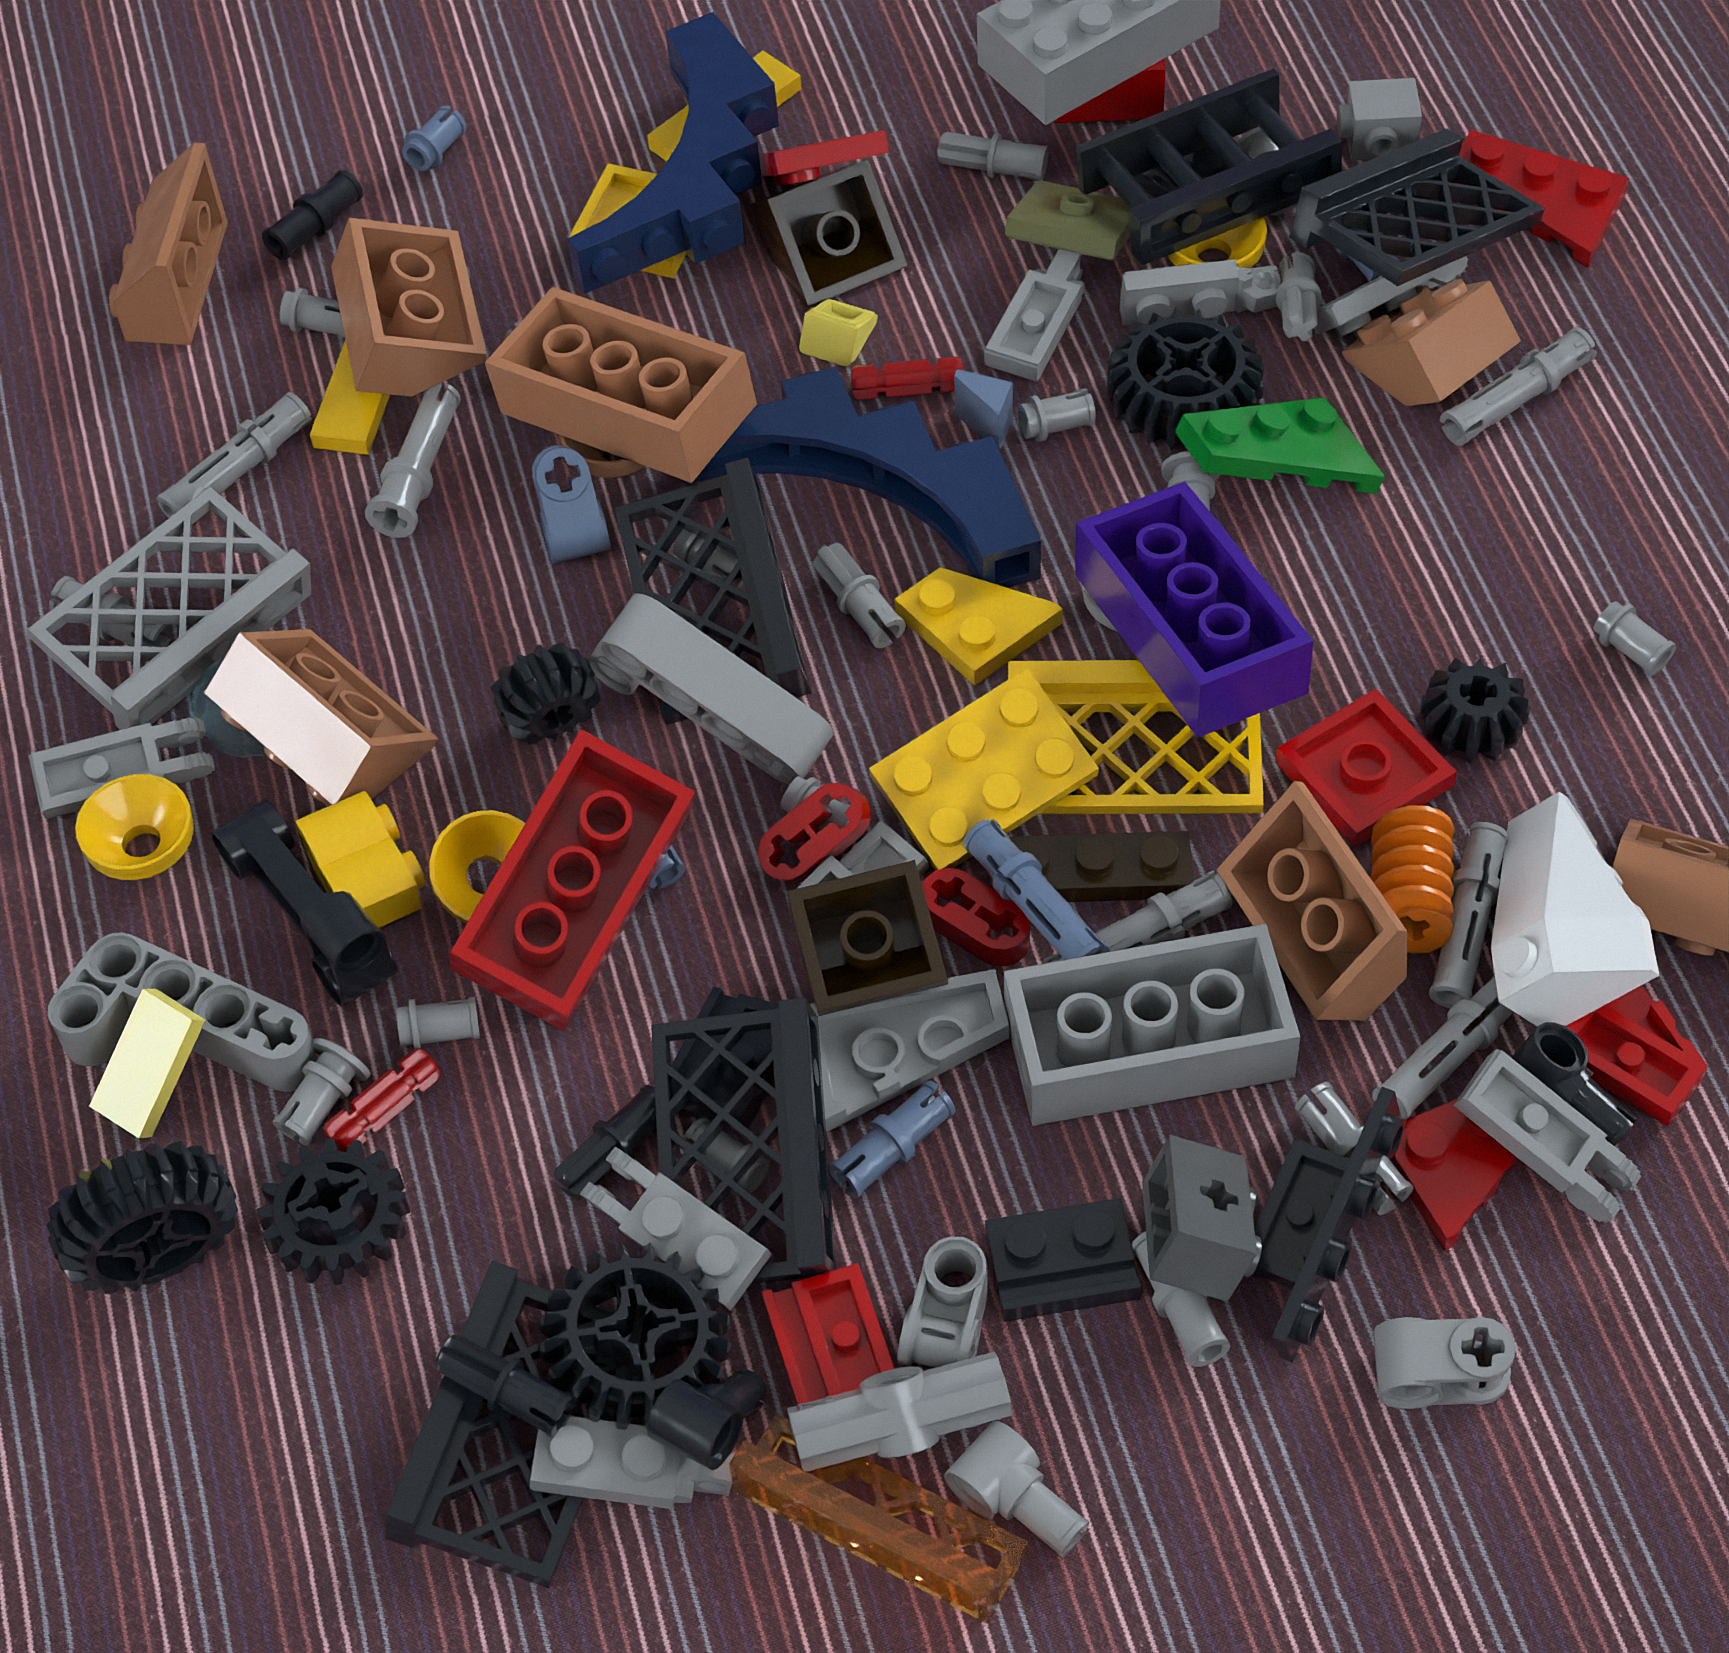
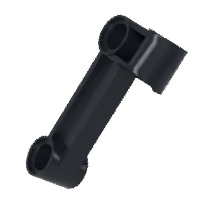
[210,799,398,1007]

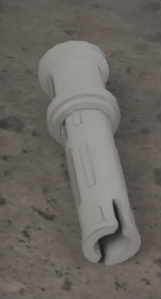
[365,382,461,538]

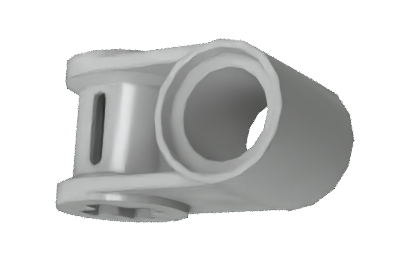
[897,1236,988,1368]
[1373,1317,1516,1409]

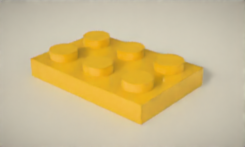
[869,667,1099,871]

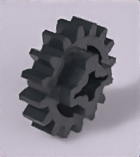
[257,1138,410,1285]

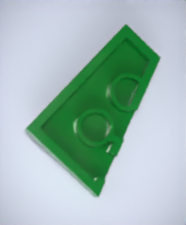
[1175,397,1385,494]

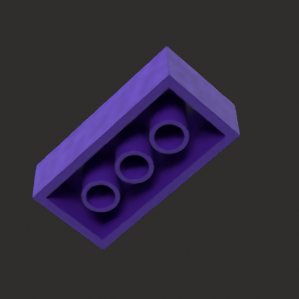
[1075,482,1314,738]

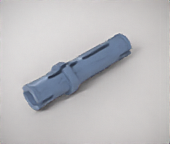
[963,819,1110,960]

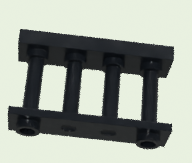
[1076,68,1342,266]

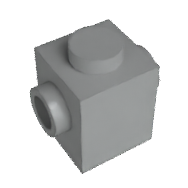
[1337,78,1422,161]

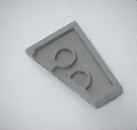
[810,969,1009,1133]

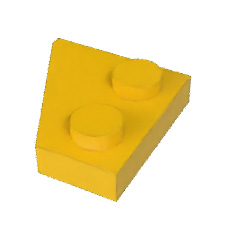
[894,567,1063,686]

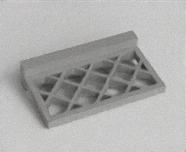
[28,486,311,730]

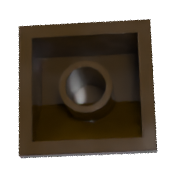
[750,159,908,307]
[787,860,948,1016]

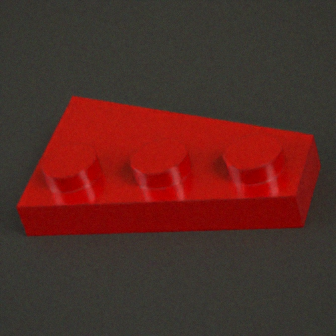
[1451,129,1629,268]
[759,130,889,185]

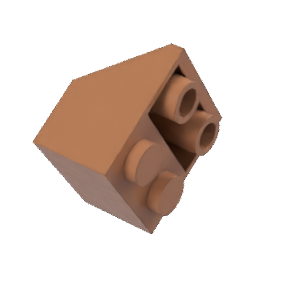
[1342,279,1521,406]

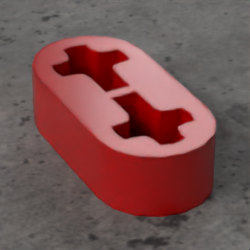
[758,783,871,883]
[922,868,1030,966]

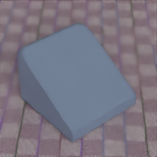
[954,369,1013,450]

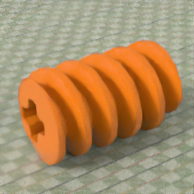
[1370,805,1454,954]

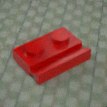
[761,1263,895,1405]

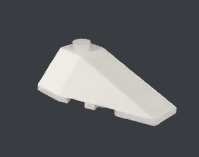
[1491,792,1659,1027]

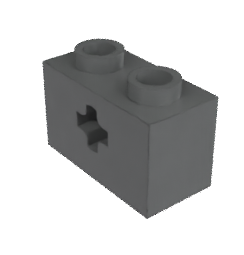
[1142,1135,1262,1302]

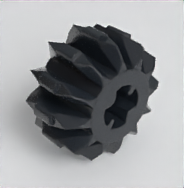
[490,642,601,745]
[1420,654,1530,764]

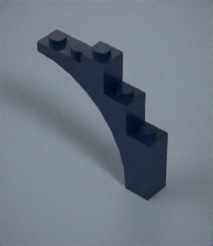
[567,12,779,294]
[686,366,1041,588]

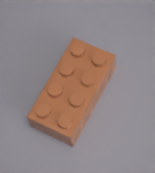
[485,287,757,483]

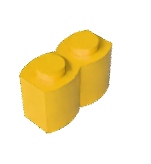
[295,791,426,928]

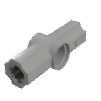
[786,1352,1013,1473]

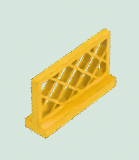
[1008,660,1263,814]

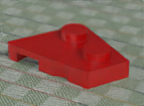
[1566,985,1708,1127]
[1388,1097,1520,1251]

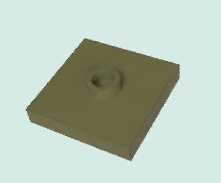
[1005,180,1131,260]

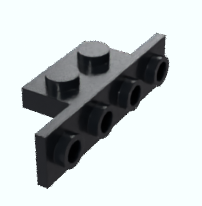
[1254,1087,1406,1363]

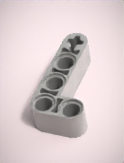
[588,593,834,785]
[48,932,319,1092]

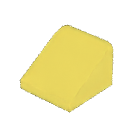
[799,299,878,366]

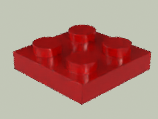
[1275,688,1457,847]

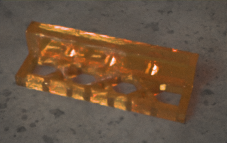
[729,1413,1028,1624]

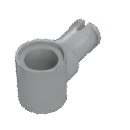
[944,1421,1089,1558]

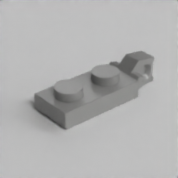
[984,249,1085,382]
[1119,259,1281,325]
[530,1416,735,1509]

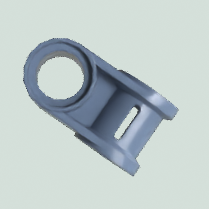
[532,445,611,564]

